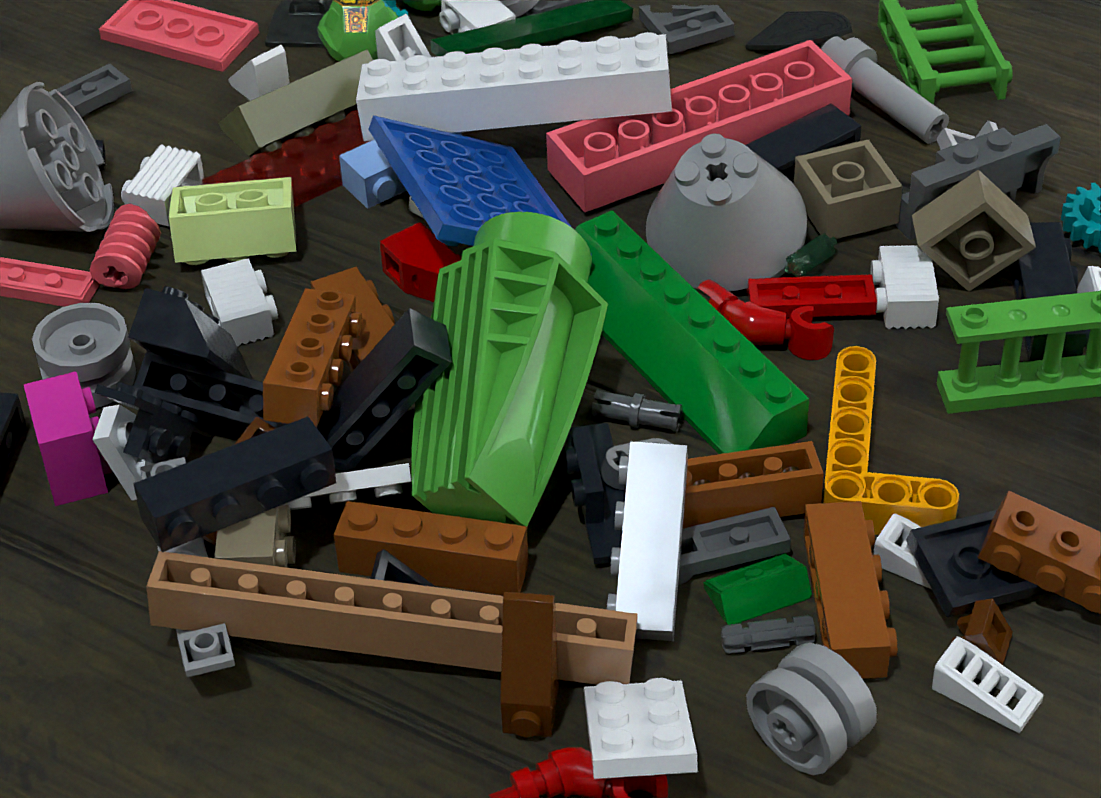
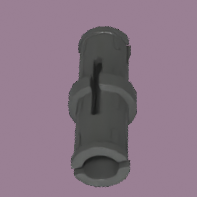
[592,389,683,432]

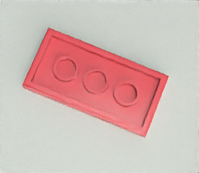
[99,0,259,72]

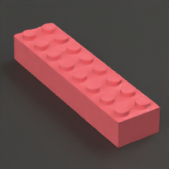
[546,40,852,212]

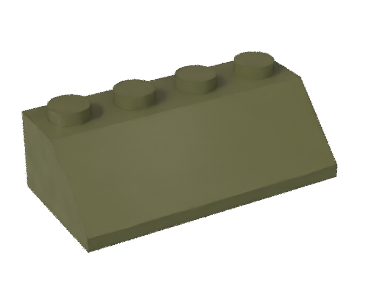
[218,49,373,156]

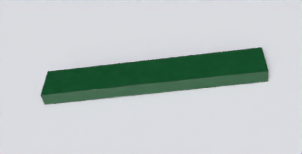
[431,0,633,57]

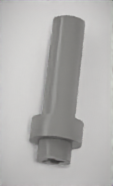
[821,36,949,144]

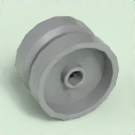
[32,303,137,408]
[746,642,877,775]

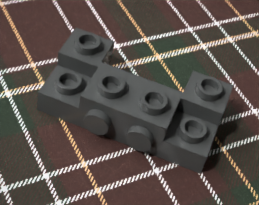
[896,124,1061,240]

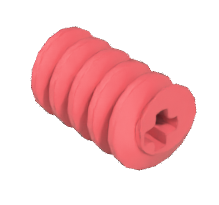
[90,203,161,289]

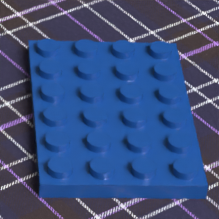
[368,115,592,256]

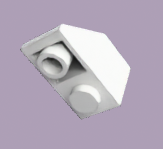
[439,0,516,34]

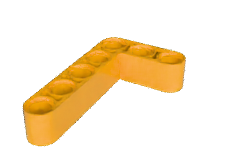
[823,346,959,535]

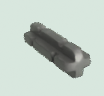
[721,615,816,654]

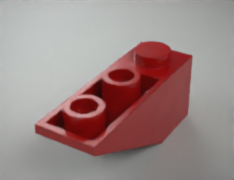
[380,222,462,302]

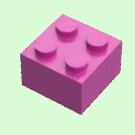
[23,372,112,506]

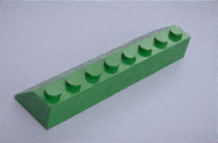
[575,210,809,454]

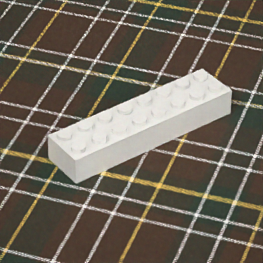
[356,32,672,141]

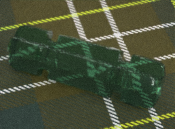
[784,233,837,277]

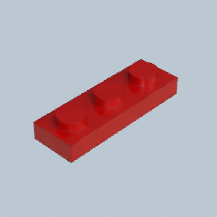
[747,274,877,318]

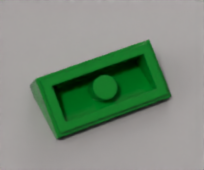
[703,554,812,625]

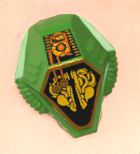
[317,0,398,62]

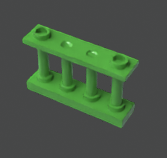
[877,0,1013,105]
[937,290,1101,414]

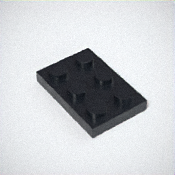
[906,510,1049,618]

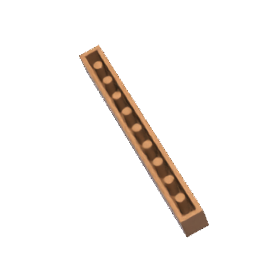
[146,551,638,685]

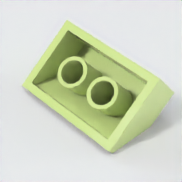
[169,177,296,265]

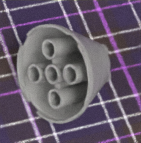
[0,82,114,232]
[646,134,807,295]

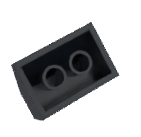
[128,286,253,379]

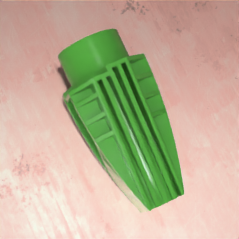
[412,212,608,526]

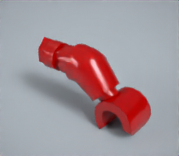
[697,279,834,360]
[489,747,668,798]

